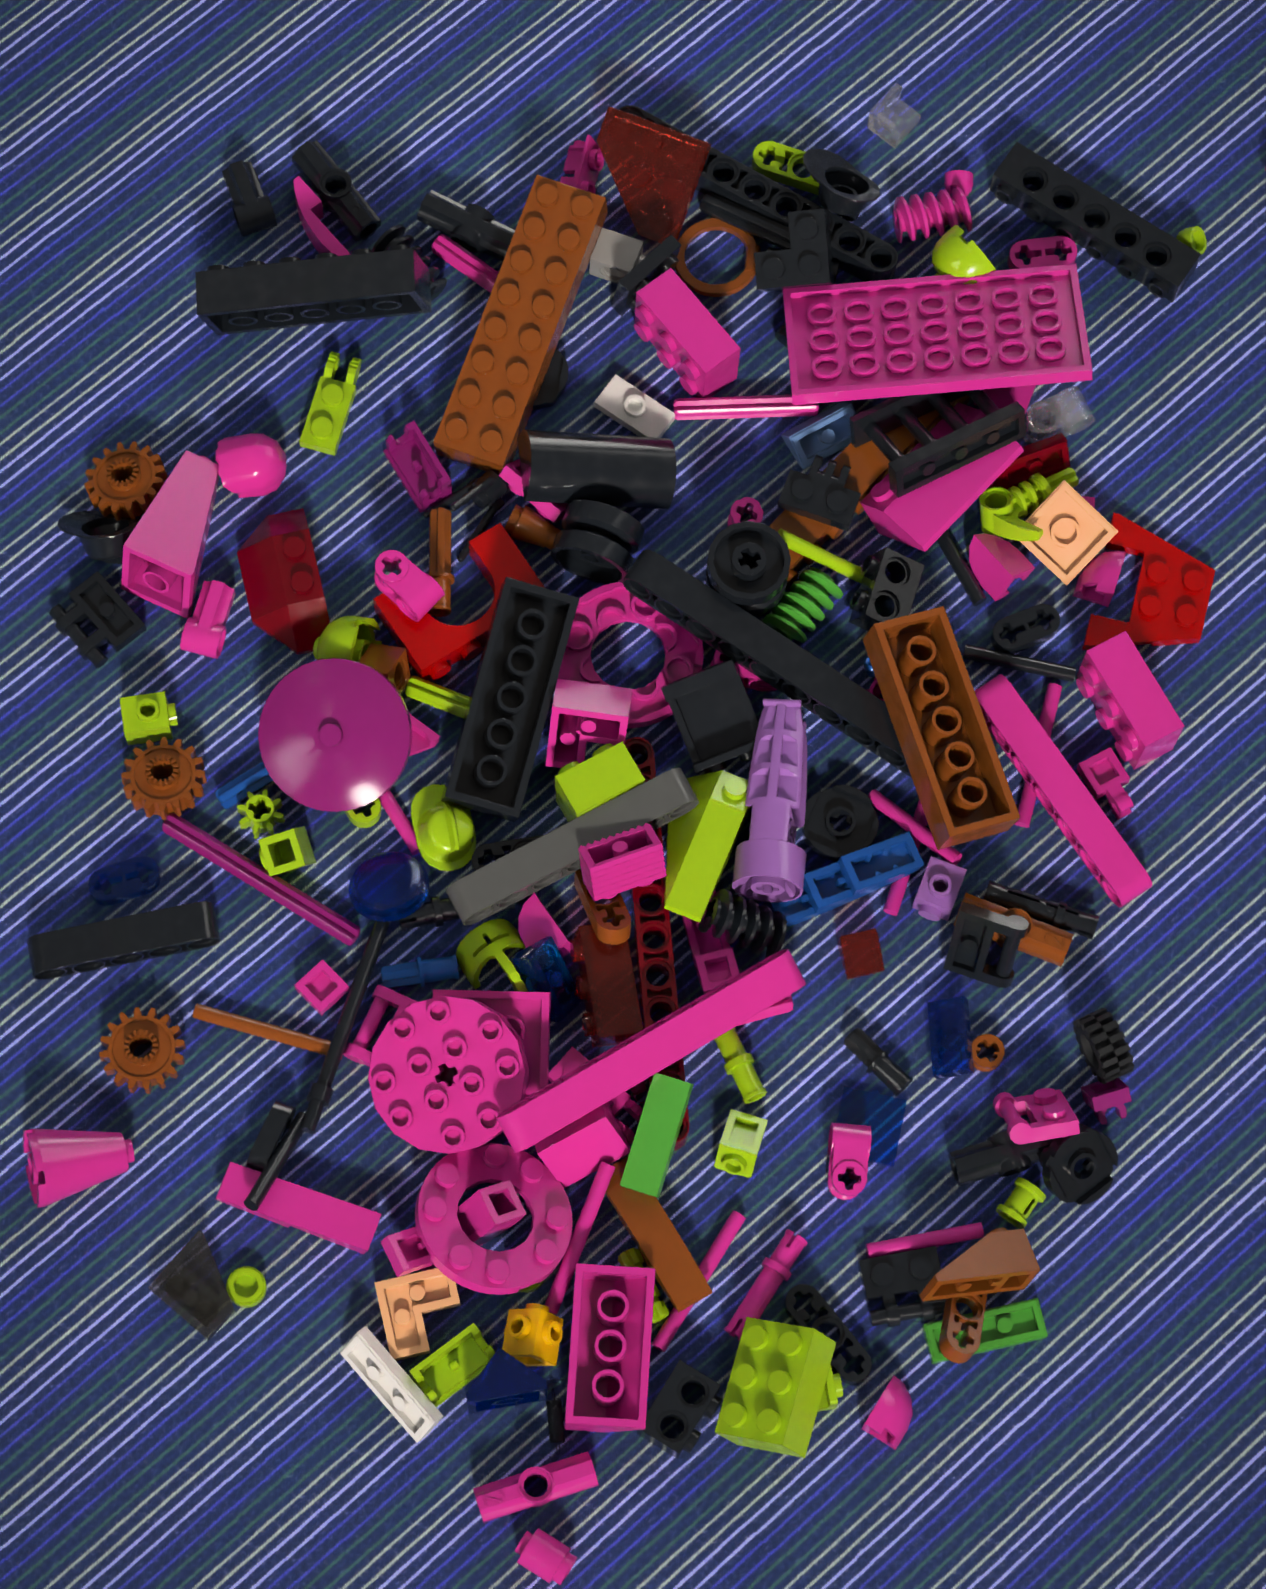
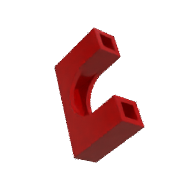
[373,523,545,680]

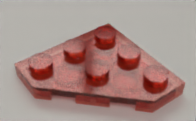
[596,106,712,243]

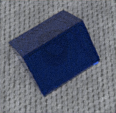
[466,1347,547,1414]

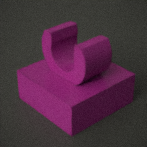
[1081,1078,1132,1125]

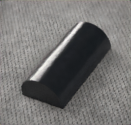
[518,429,676,509]

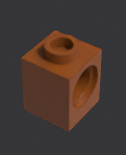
[358,643,411,694]

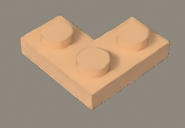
[374,1268,461,1361]

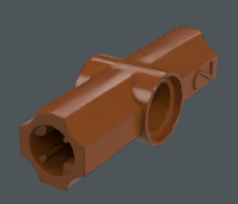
[953,893,1074,967]

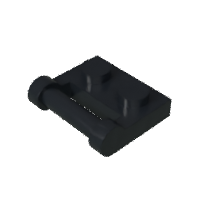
[943,902,1029,988]

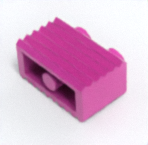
[578,823,667,902]

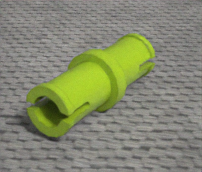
[714,1027,767,1104]

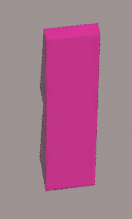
[215,1162,382,1254]

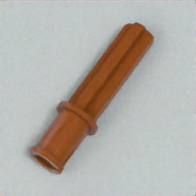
[428,507,455,617]

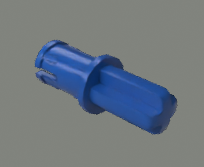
[381,954,459,988]

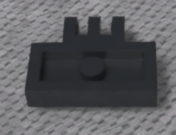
[777,455,861,531]

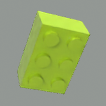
[715,1317,836,1458]

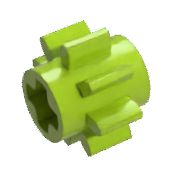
[237,789,285,839]

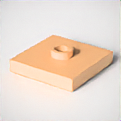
[1020,480,1119,586]

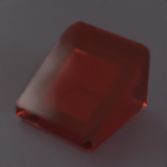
[837,928,885,980]

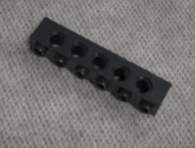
[990,142,1201,302]

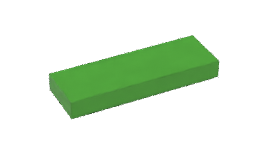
[620,1073,694,1198]
[922,1298,1048,1364]

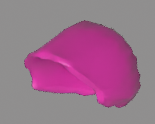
[215,433,287,498]

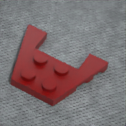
[1082,512,1215,651]

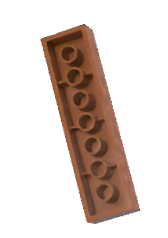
[433,175,608,475]

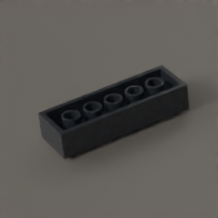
[195,245,432,335]
[441,577,580,822]

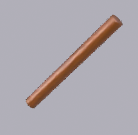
[192,1003,345,1060]

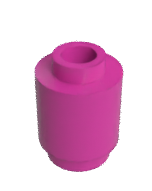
[514,1528,578,1585]

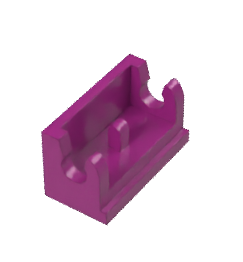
[383,421,452,513]

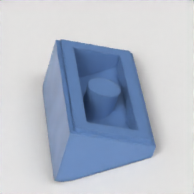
[781,401,857,470]

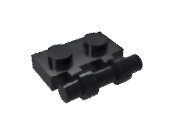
[49,571,147,668]
[858,1246,946,1327]

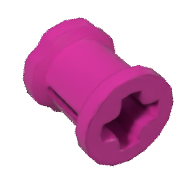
[727,497,764,526]

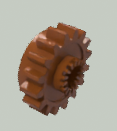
[84,441,168,521]
[121,737,207,820]
[99,1007,186,1094]

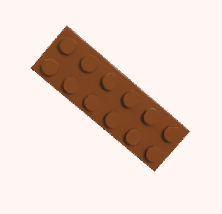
[862,606,1020,850]

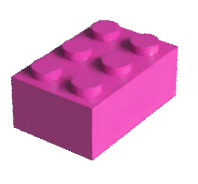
[634,268,741,398]
[1076,631,1184,770]

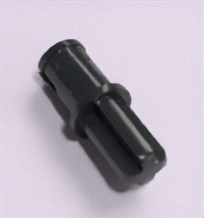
[844,1028,913,1096]

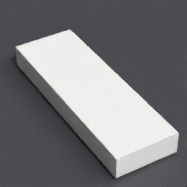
[340,1326,444,1443]

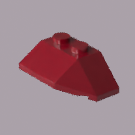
[237,508,330,655]

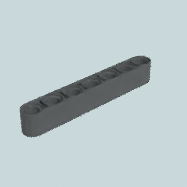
[446,768,699,926]

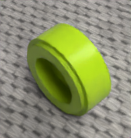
[226,1266,267,1308]

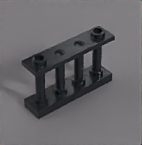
[849,390,1026,498]

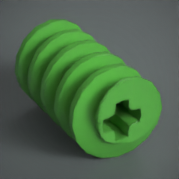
[763,567,843,643]

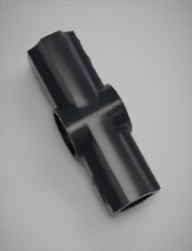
[292,140,381,242]
[417,190,515,261]
[948,1130,1054,1186]

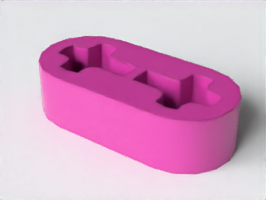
[1008,236,1077,269]

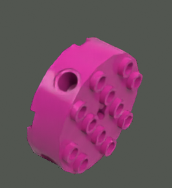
[368,996,530,1154]

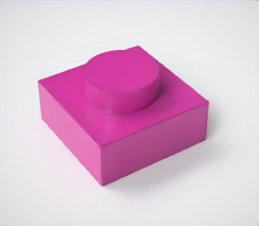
[294,959,350,1016]

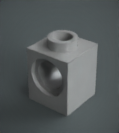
[589,227,646,284]

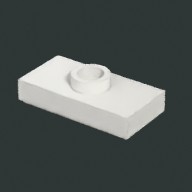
[594,374,676,438]

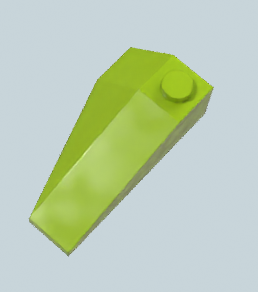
[664,770,751,923]

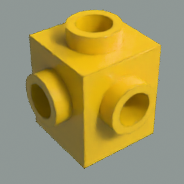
[501,1303,564,1367]

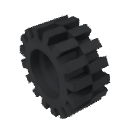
[1073,1008,1134,1084]

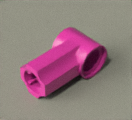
[180,580,236,659]

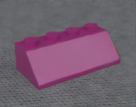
[860,402,1024,552]
[565,1263,655,1433]

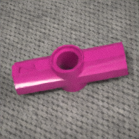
[473,1451,599,1523]

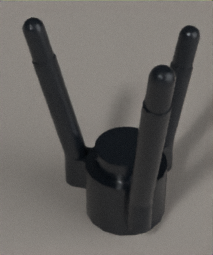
[423,469,508,562]

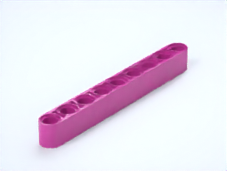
[496,949,806,1153]

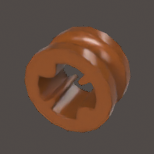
[968,1034,1005,1072]

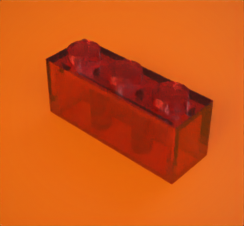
[570,922,643,1048]

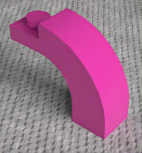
[381,1179,527,1277]

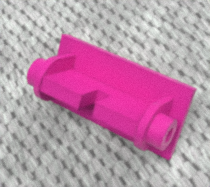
[560,135,604,194]

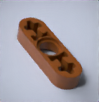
[574,869,631,945]
[939,1294,987,1364]

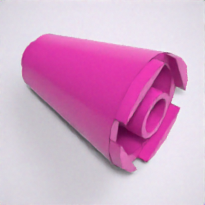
[23,1128,135,1208]

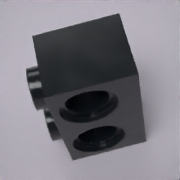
[849,547,925,631]
[637,1360,722,1459]

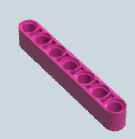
[975,674,1153,908]

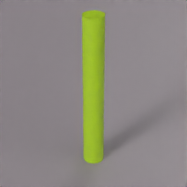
[778,529,863,584]

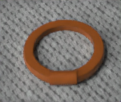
[675,218,761,297]

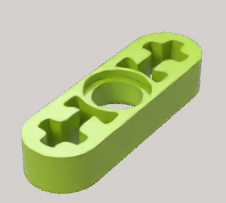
[752,141,819,195]

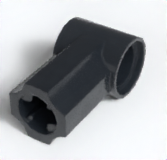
[222,160,277,237]

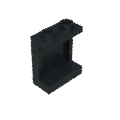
[661,658,759,774]

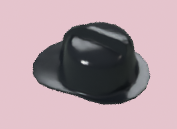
[803,148,880,222]
[58,511,140,564]

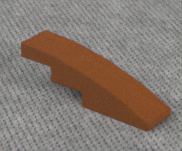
[595,1156,712,1313]

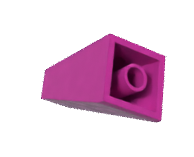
[121,450,219,619]

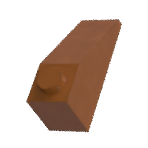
[919,1227,1040,1302]

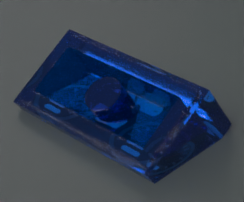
[510,936,583,1022]

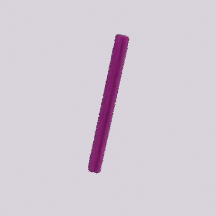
[162,813,361,946]

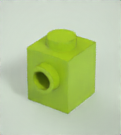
[119,691,178,745]
[258,826,316,876]

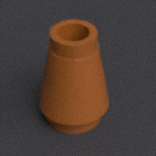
[504,504,561,550]

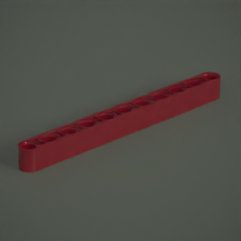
[625,737,690,1151]

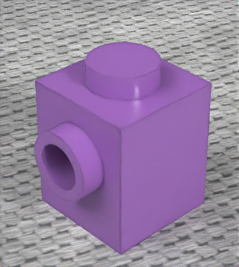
[912,856,967,921]

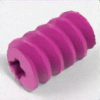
[893,187,972,243]

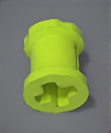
[996,1177,1047,1229]

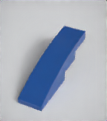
[766,831,925,928]

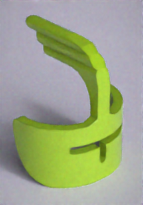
[456,919,528,992]

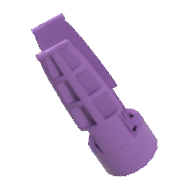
[732,698,807,902]

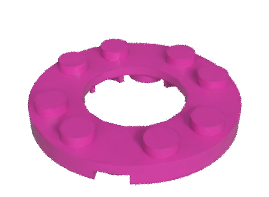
[557,582,704,728]
[415,1143,573,1295]

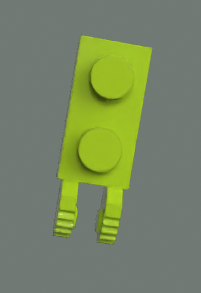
[299,351,362,456]

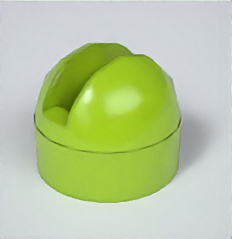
[1176,226,1207,255]

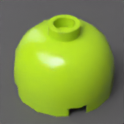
[932,224,996,284]
[313,616,382,662]

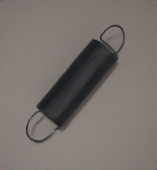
[546,1388,565,1455]

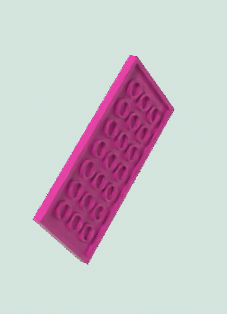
[783,264,1093,405]

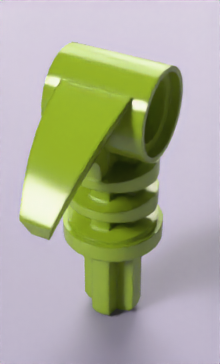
[979,468,1079,541]

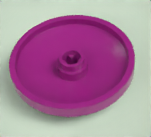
[258,658,412,812]

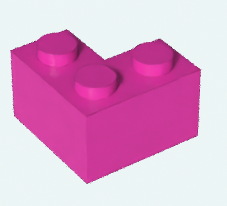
[545,679,633,768]

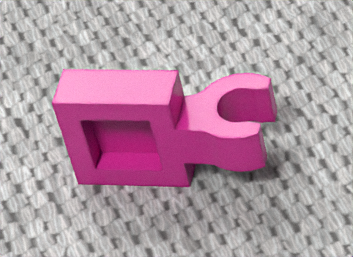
[1077,747,1134,820]

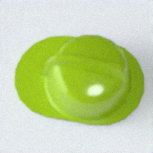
[411,784,476,871]

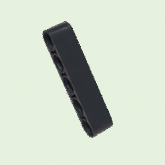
[27,901,220,980]

